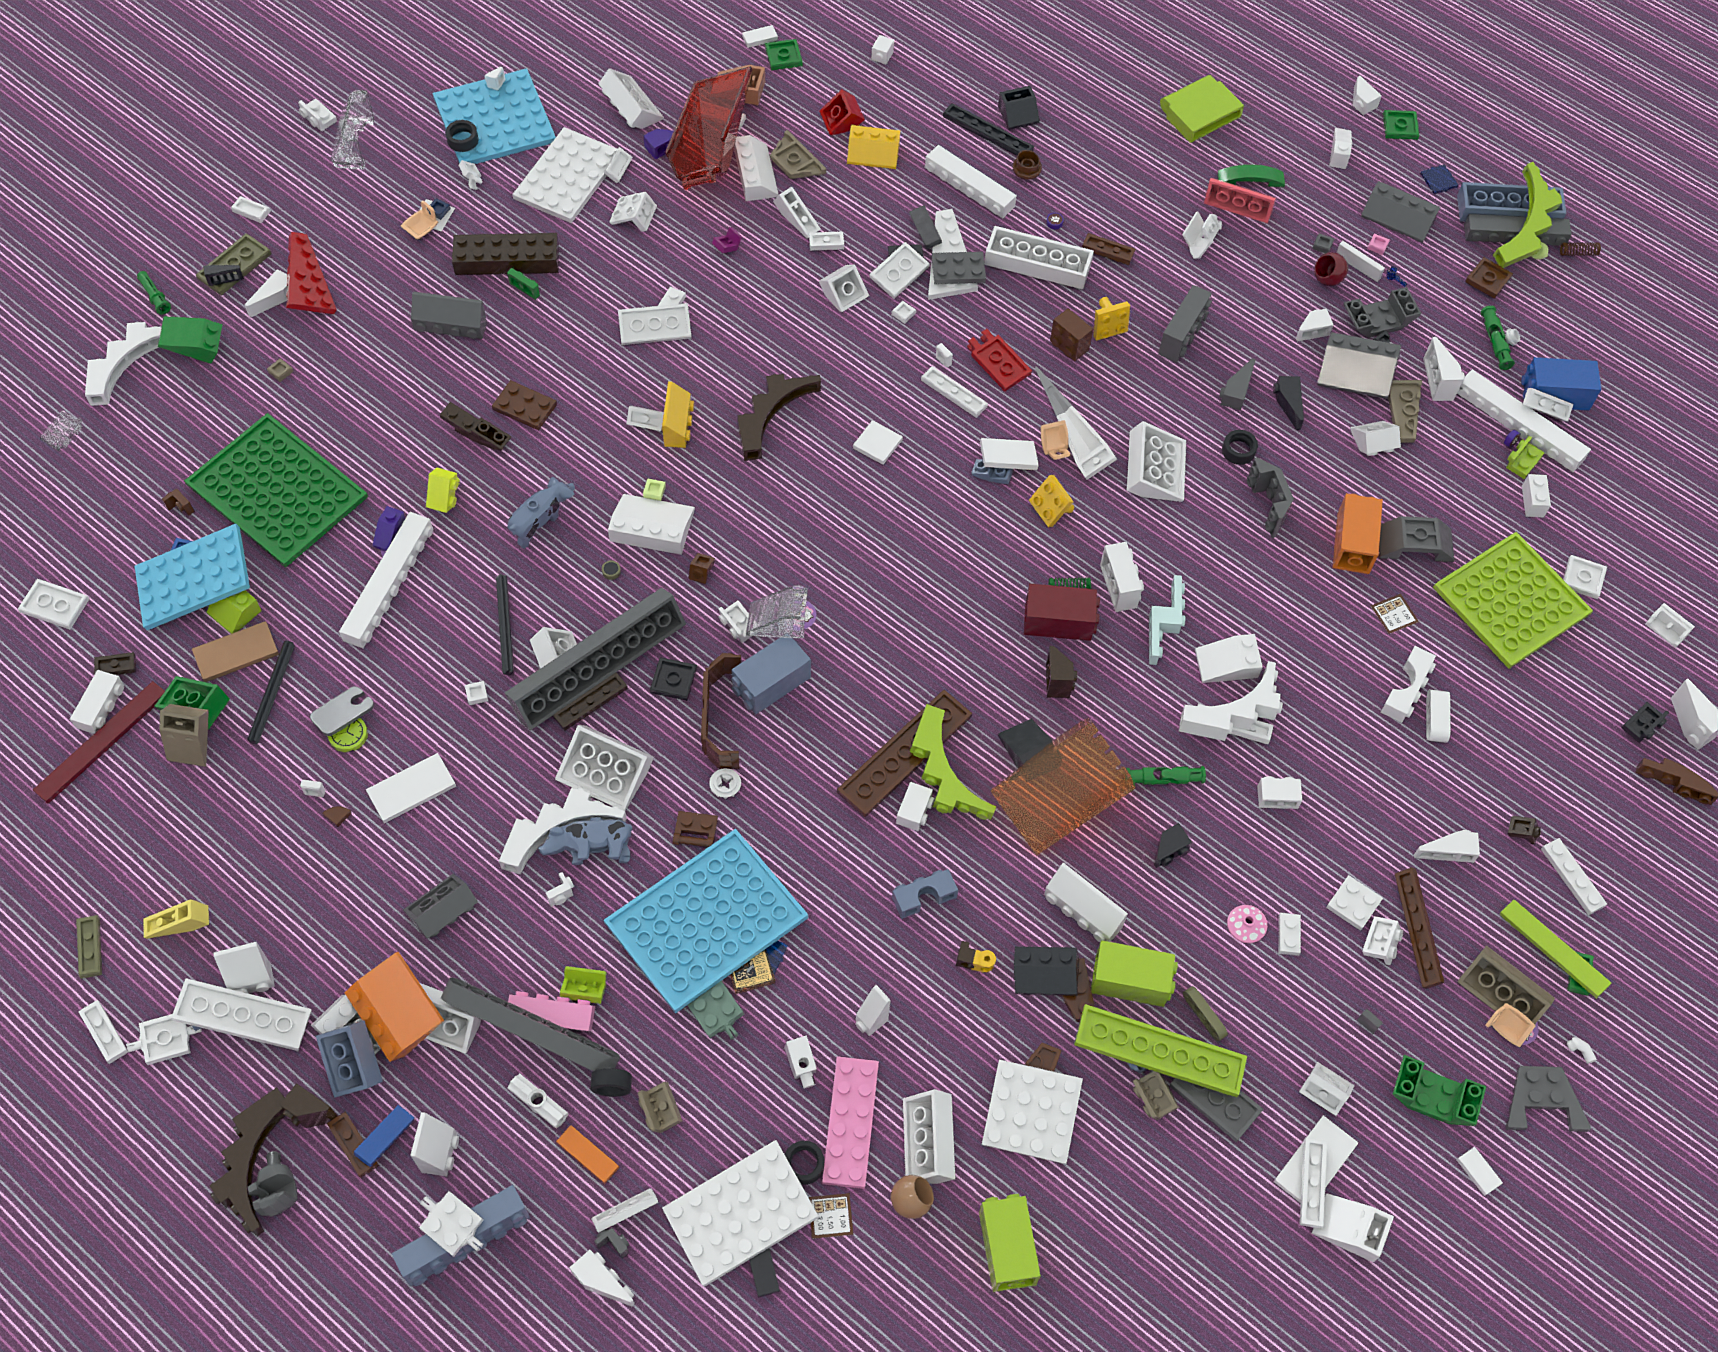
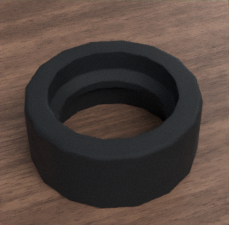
[445,120,479,152]
[1222,430,1258,465]
[590,1068,632,1097]
[785,1141,824,1185]

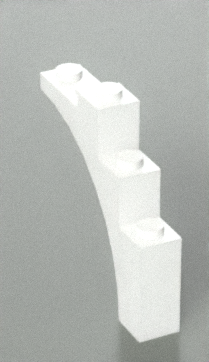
[85,322,161,406]
[1179,661,1283,741]
[499,788,627,874]

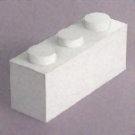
[70,670,124,734]

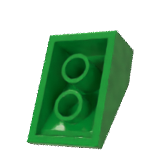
[158,316,222,364]
[154,676,230,730]

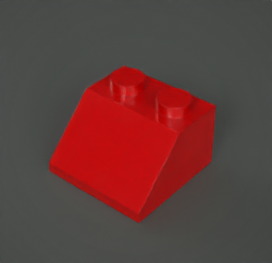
[820,89,865,135]

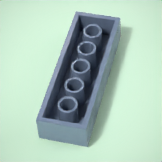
[1457,182,1567,222]
[392,1185,530,1287]

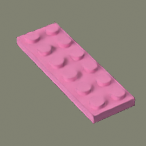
[822,1057,879,1189]

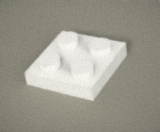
[1326,875,1383,931]

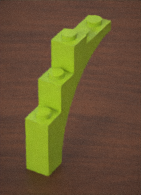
[1493,162,1563,268]
[910,704,996,820]

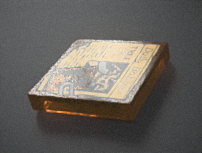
[730,949,775,994]

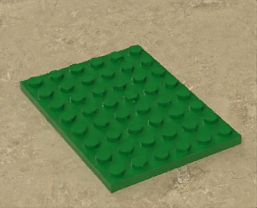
[184,413,368,568]

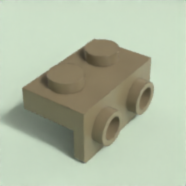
[1133,1071,1179,1120]
[638,1082,682,1133]

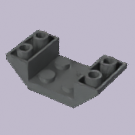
[1343,287,1421,338]
[1247,458,1294,538]
[1379,516,1454,562]

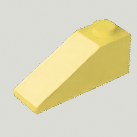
[144,899,209,939]

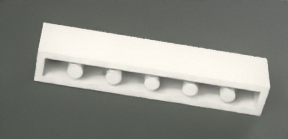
[925,145,1017,218]

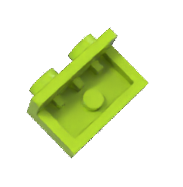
[560,966,606,1004]

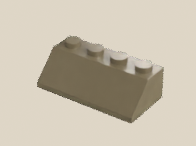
[1457,945,1555,1025]

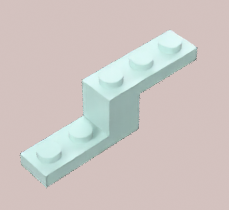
[1149,575,1185,665]

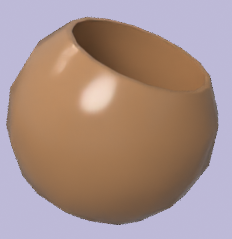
[891,1175,934,1219]

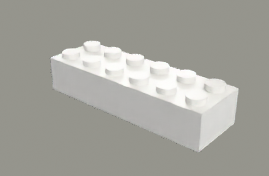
[984,226,1094,289]

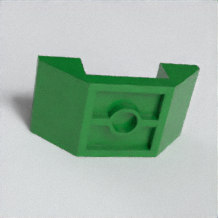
[1392,1055,1486,1126]

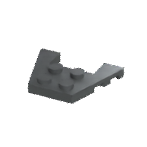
[1506,1066,1591,1132]

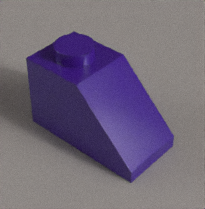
[643,129,683,160]
[373,506,405,551]

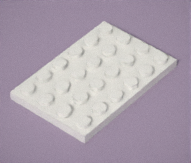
[512,127,617,223]
[662,1140,819,1287]

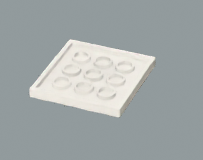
[982,1060,1083,1164]

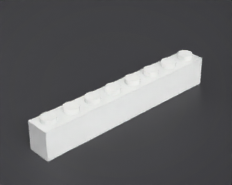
[1457,369,1591,472]
[339,512,433,648]

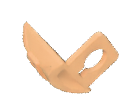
[401,201,438,240]
[1041,420,1070,460]
[1485,1003,1536,1048]

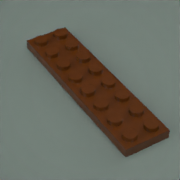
[837,690,972,817]

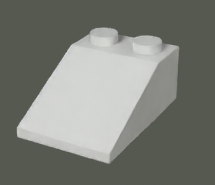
[1423,337,1465,401]
[1195,634,1262,683]
[1671,679,1718,750]
[214,942,275,994]
[411,1112,459,1176]

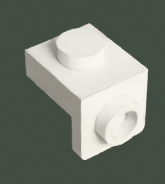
[546,872,574,907]

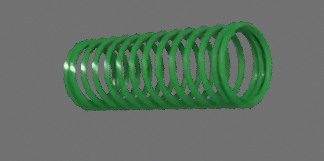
[1048,577,1091,589]

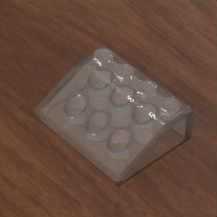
[746,585,808,638]

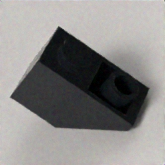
[1154,823,1192,868]

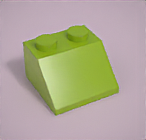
[207,590,262,634]

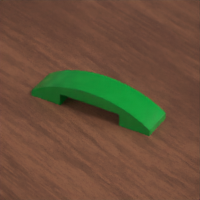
[1217,165,1285,187]

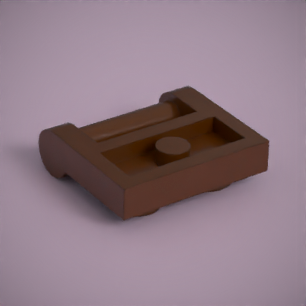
[673,811,718,849]

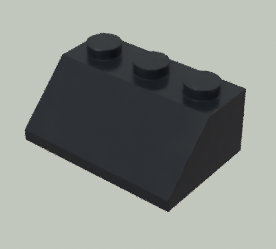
[1014,946,1079,996]

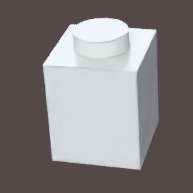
[871,35,894,64]

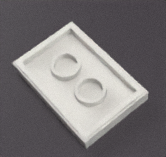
[869,242,930,299]
[980,438,1039,470]
[18,579,89,630]

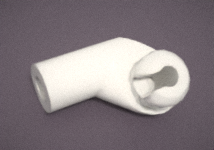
[1567,1037,1597,1064]

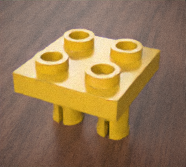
[1093,297,1130,341]
[1029,475,1074,527]

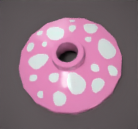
[1227,905,1267,943]

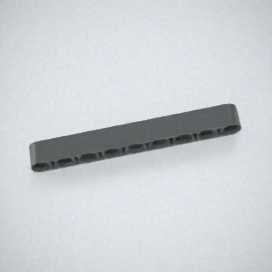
[441,977,621,1071]

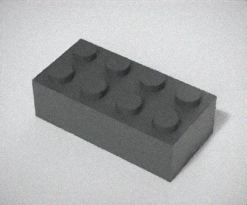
[1158,285,1212,363]

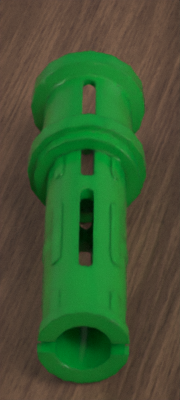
[137,271,171,315]

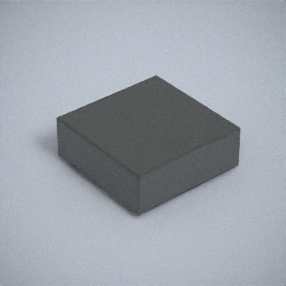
[1312,233,1334,253]
[1357,1009,1382,1034]

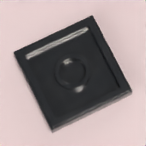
[650,657,697,701]

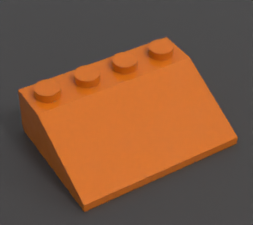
[344,952,444,1062]

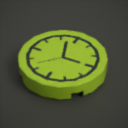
[327,718,368,752]

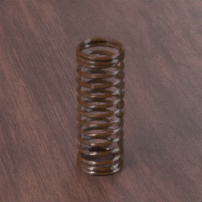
[1560,242,1601,256]

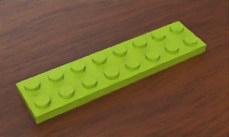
[1074,1004,1247,1097]

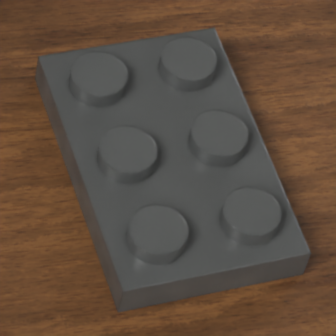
[931,252,986,284]

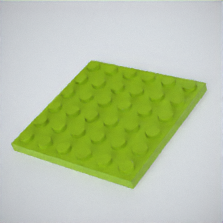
[1433,532,1593,669]

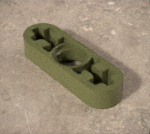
[1183,986,1228,1042]

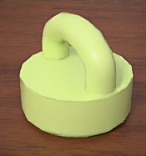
[1532,242,1548,260]

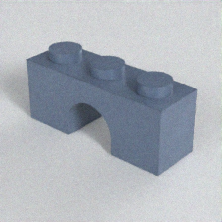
[892,869,958,919]

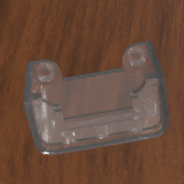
[331,90,374,169]

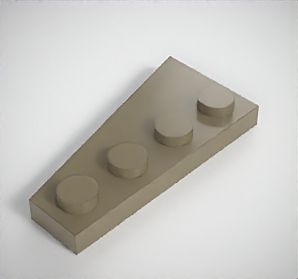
[1388,380,1422,443]

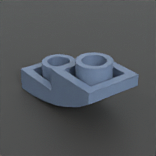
[971,459,1013,484]

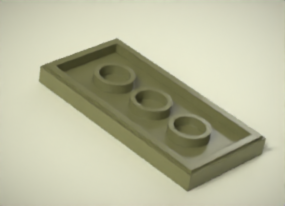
[196,233,272,296]

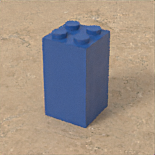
[1521,357,1602,411]

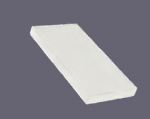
[618,303,691,345]
[366,753,456,823]
[1273,1116,1358,1203]

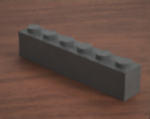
[1464,214,1572,246]

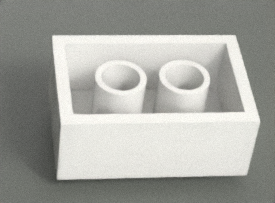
[1100,542,1144,612]

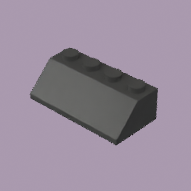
[1361,181,1440,243]
[411,292,487,339]

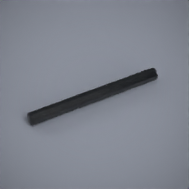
[496,574,514,675]
[247,640,295,744]

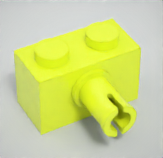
[426,467,460,513]

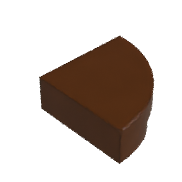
[322,806,352,827]

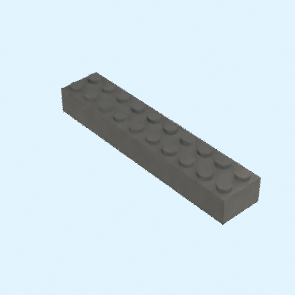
[505,588,686,730]

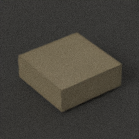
[267,358,294,382]

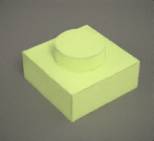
[643,479,666,501]

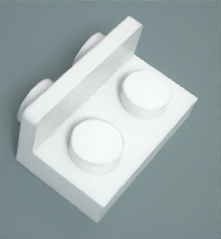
[298,99,337,131]
[1362,916,1403,965]

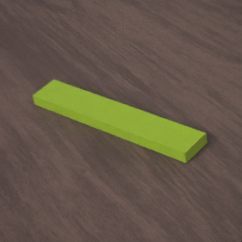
[1499,900,1611,999]

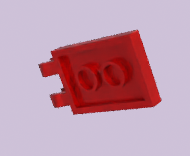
[967,329,1032,392]

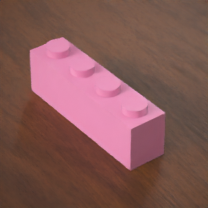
[508,991,595,1031]

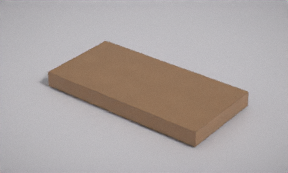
[192,621,279,682]

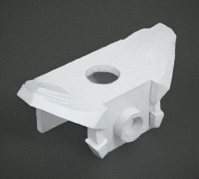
[1182,212,1222,259]

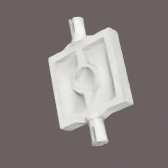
[126,1014,202,1065]
[419,1191,484,1256]

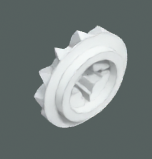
[710,768,741,799]

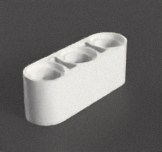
[1426,689,1450,743]

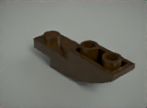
[440,402,512,451]

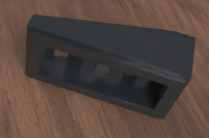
[203,265,244,286]

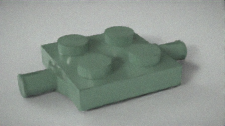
[687,981,745,1040]

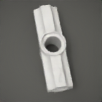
[508,1074,568,1128]

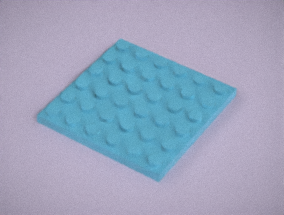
[433,68,556,164]

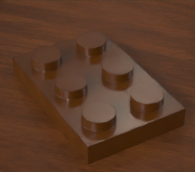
[492,380,557,431]

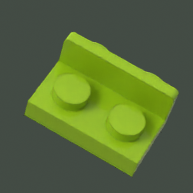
[1506,436,1545,479]

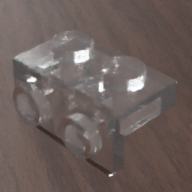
[40,410,83,451]

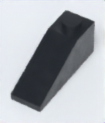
[1273,376,1304,430]

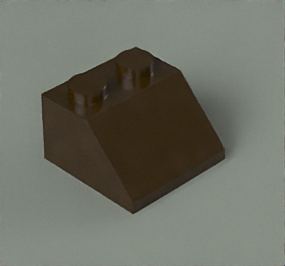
[1046,646,1077,698]
[279,1083,337,1128]

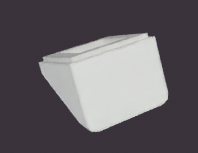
[485,67,506,90]

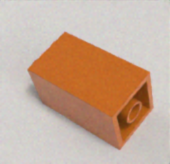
[1332,493,1383,574]

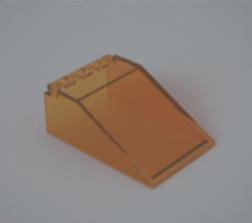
[990,717,1136,856]

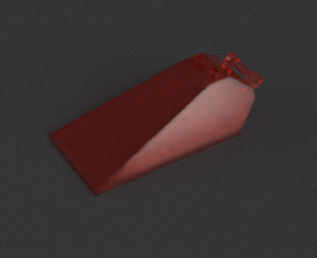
[665,66,753,190]

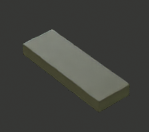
[76,915,102,979]

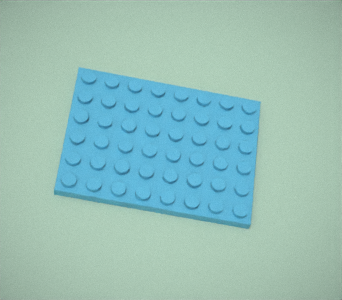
[604,829,809,1014]

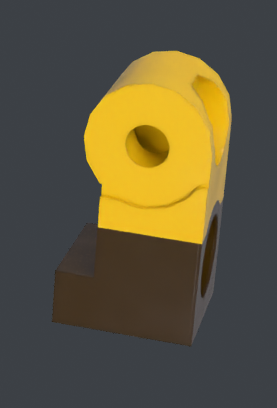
[955,941,996,973]

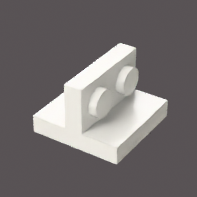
[1299,1062,1354,1116]

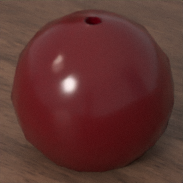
[1314,252,1348,286]

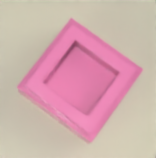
[1367,234,1390,255]

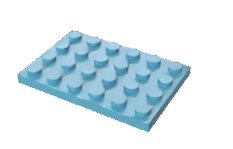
[135,524,250,630]

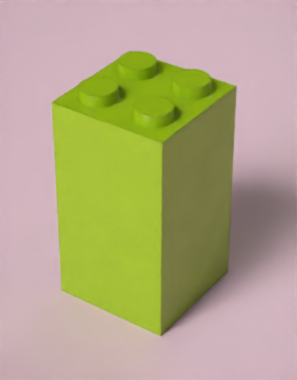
[1091,940,1178,1007]
[979,1194,1041,1292]

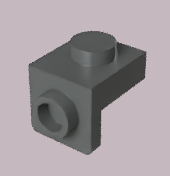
[594,1227,629,1259]

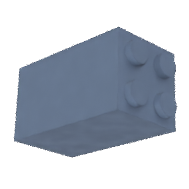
[731,633,811,715]

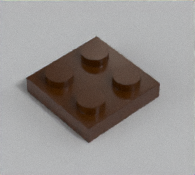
[1465,257,1513,299]

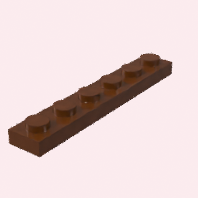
[1395,867,1445,989]

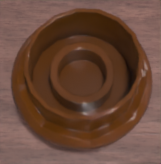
[1012,150,1042,180]

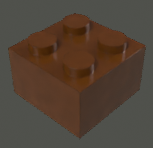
[1050,308,1093,361]

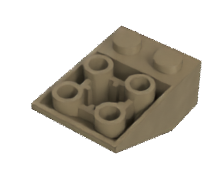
[159,704,209,767]

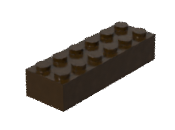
[452,233,559,275]

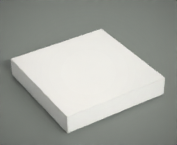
[853,420,903,465]
[1563,555,1607,599]

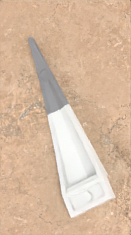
[1035,366,1117,480]

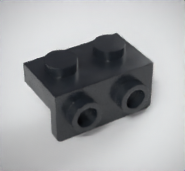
[1621,702,1669,743]

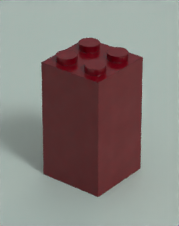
[1023,583,1100,641]

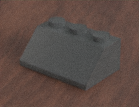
[403,874,478,939]

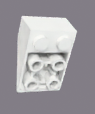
[311,995,381,1054]
[1311,1193,1394,1262]

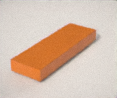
[556,1125,619,1184]

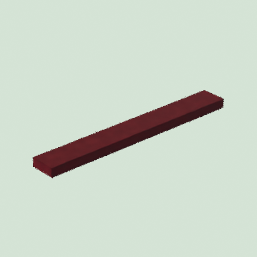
[33,681,165,804]

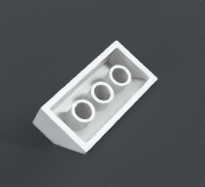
[598,68,664,129]
[734,135,779,201]
[1044,863,1128,942]
[420,983,481,1054]
[903,1089,955,1184]

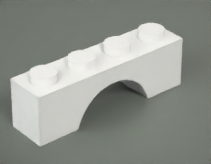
[1381,646,1436,723]

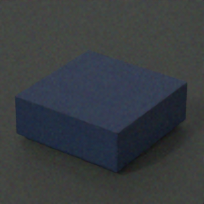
[427,198,451,220]

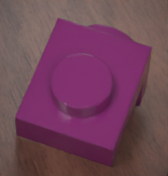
[712,227,742,253]

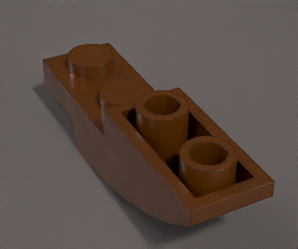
[1635,758,1718,805]

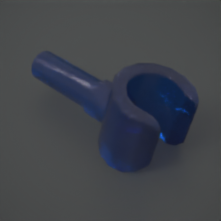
[1386,266,1408,287]

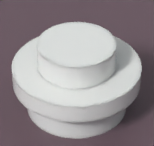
[1505,328,1520,346]

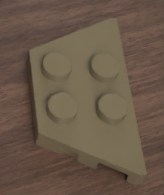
[770,130,826,179]

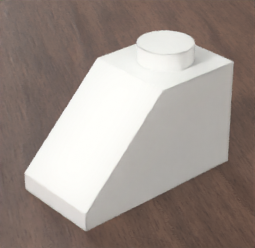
[1353,76,1382,115]
[1296,309,1333,341]

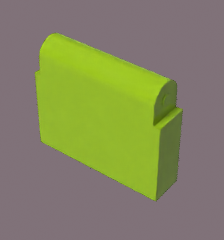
[1160,75,1244,143]

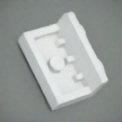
[718,601,760,643]

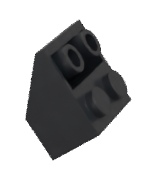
[998,86,1040,130]

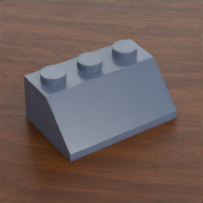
[316,1020,383,1098]

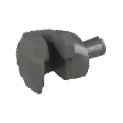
[248,1151,297,1217]

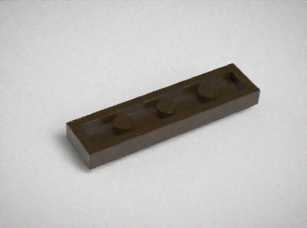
[553,672,628,731]

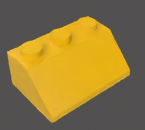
[847,125,901,169]
[662,381,694,448]

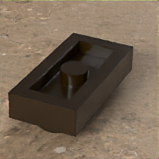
[94,652,136,675]

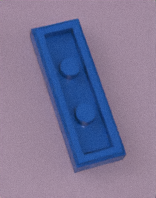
[354,1105,415,1167]

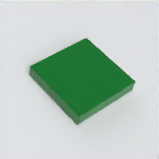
[765,39,803,71]
[1383,110,1419,140]

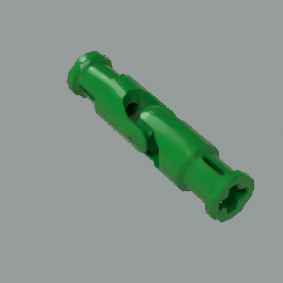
[1480,306,1515,370]
[1125,766,1206,785]

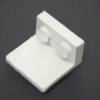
[610,192,657,232]

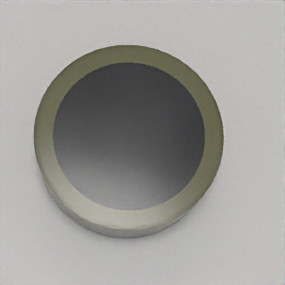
[602,560,621,580]

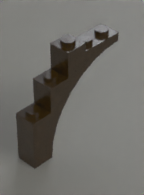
[737,374,821,461]
[209,1087,285,1237]

